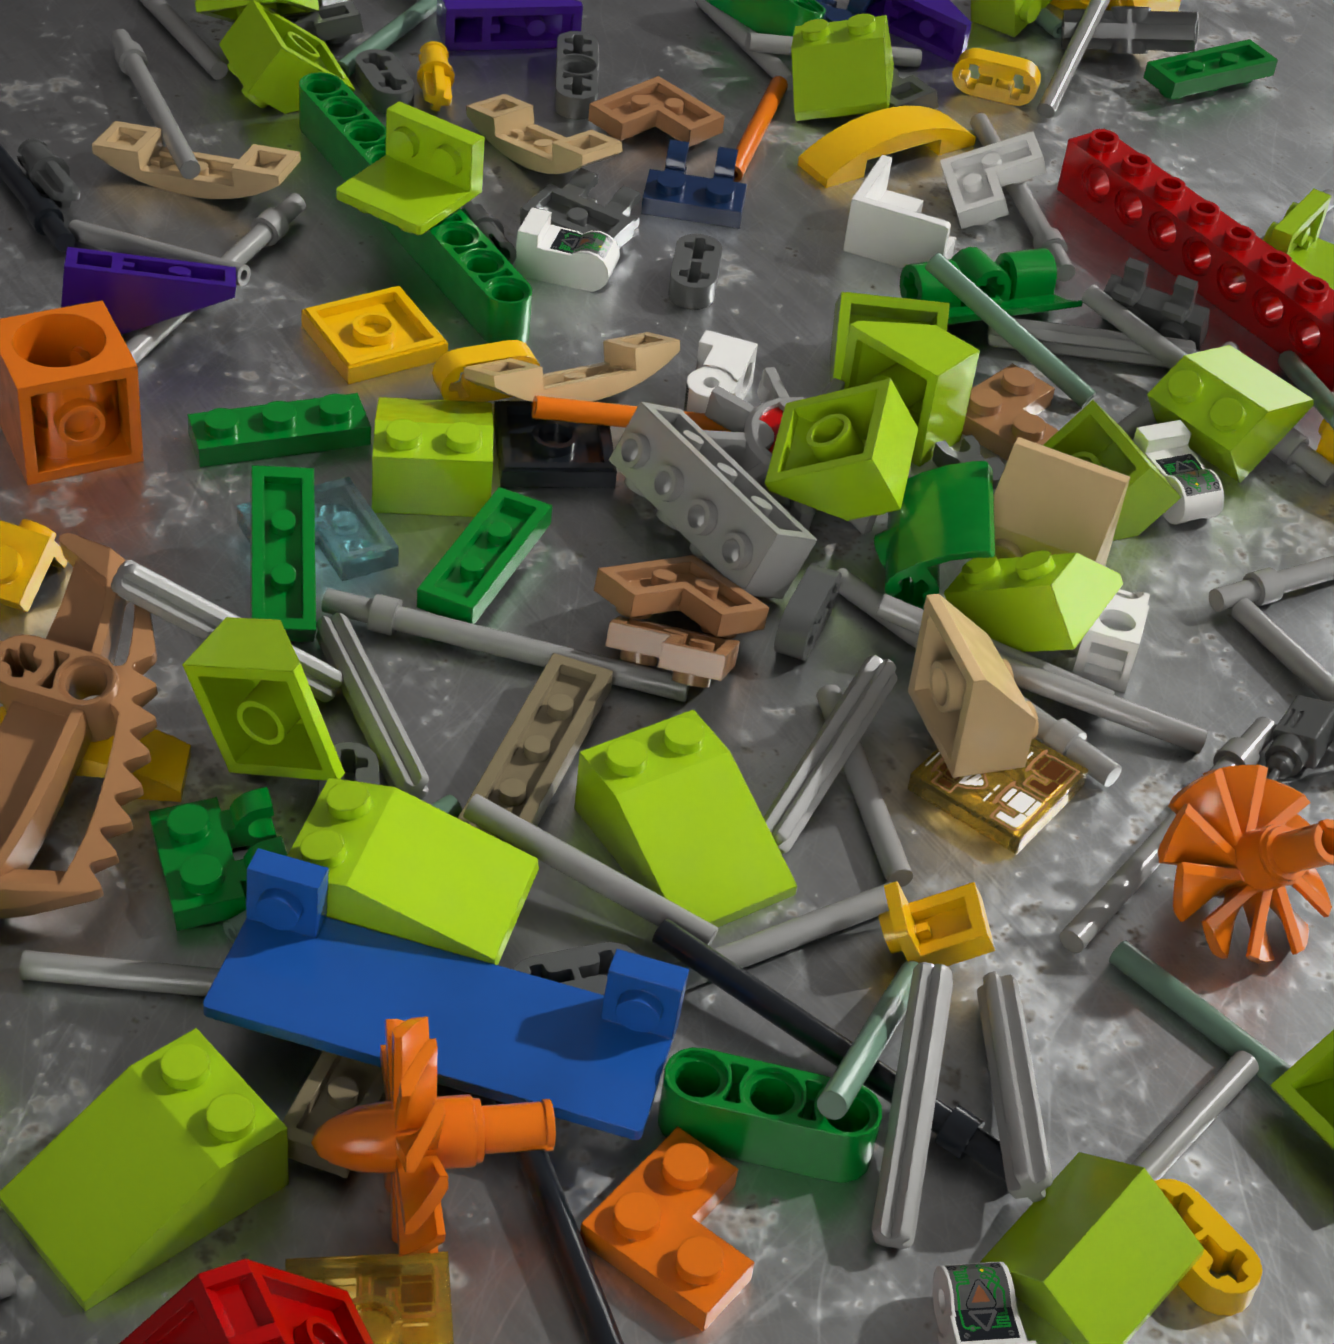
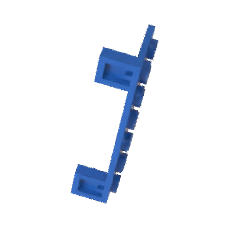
[203,848,689,1140]

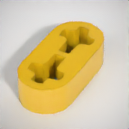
[952,48,1041,106]
[432,340,540,402]
[1155,1179,1263,1316]

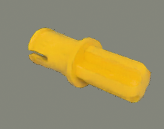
[417,41,455,111]

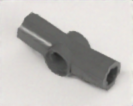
[1061,6,1199,54]

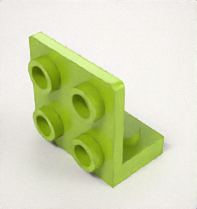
[336,101,485,235]

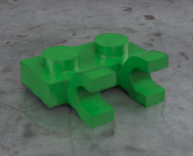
[148,787,288,931]

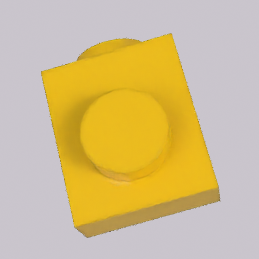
[0,519,68,613]
[879,881,995,966]

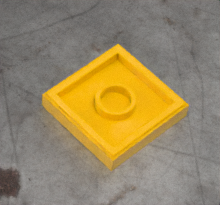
[301,286,448,385]

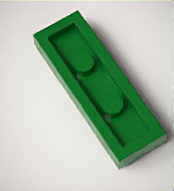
[1143,39,1278,99]
[187,393,371,468]
[250,465,316,642]
[416,487,552,624]

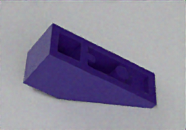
[436,0,583,51]
[866,0,972,64]
[61,247,236,335]

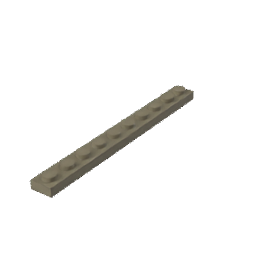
[282,653,613,1178]

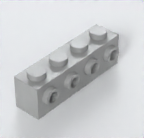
[609,402,817,599]

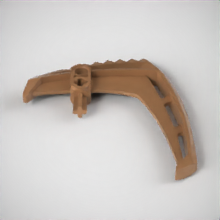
[0,533,158,919]

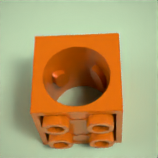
[0,300,144,485]

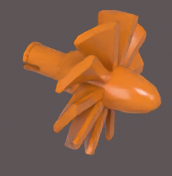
[1158,765,1334,964]
[311,1016,556,1256]

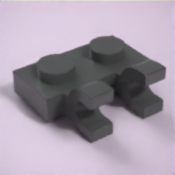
[520,168,641,249]
[1104,257,1210,350]

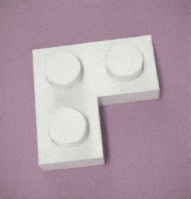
[940,131,1047,229]

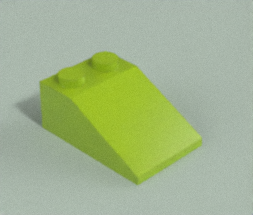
[372,397,494,517]
[574,709,797,927]
[287,778,539,965]
[0,1028,289,1312]

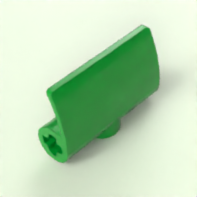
[899,247,1083,324]
[874,461,995,610]

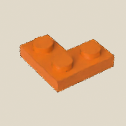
[580,1127,755,1332]

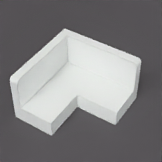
[843,154,956,268]

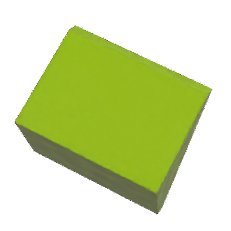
[980,1152,1204,1344]

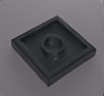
[494,401,617,488]

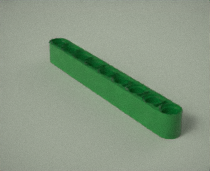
[299,72,533,343]

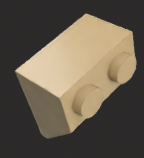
[993,437,1130,566]
[908,594,1039,778]

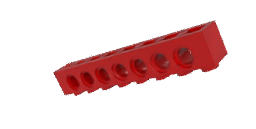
[1057,128,1334,392]

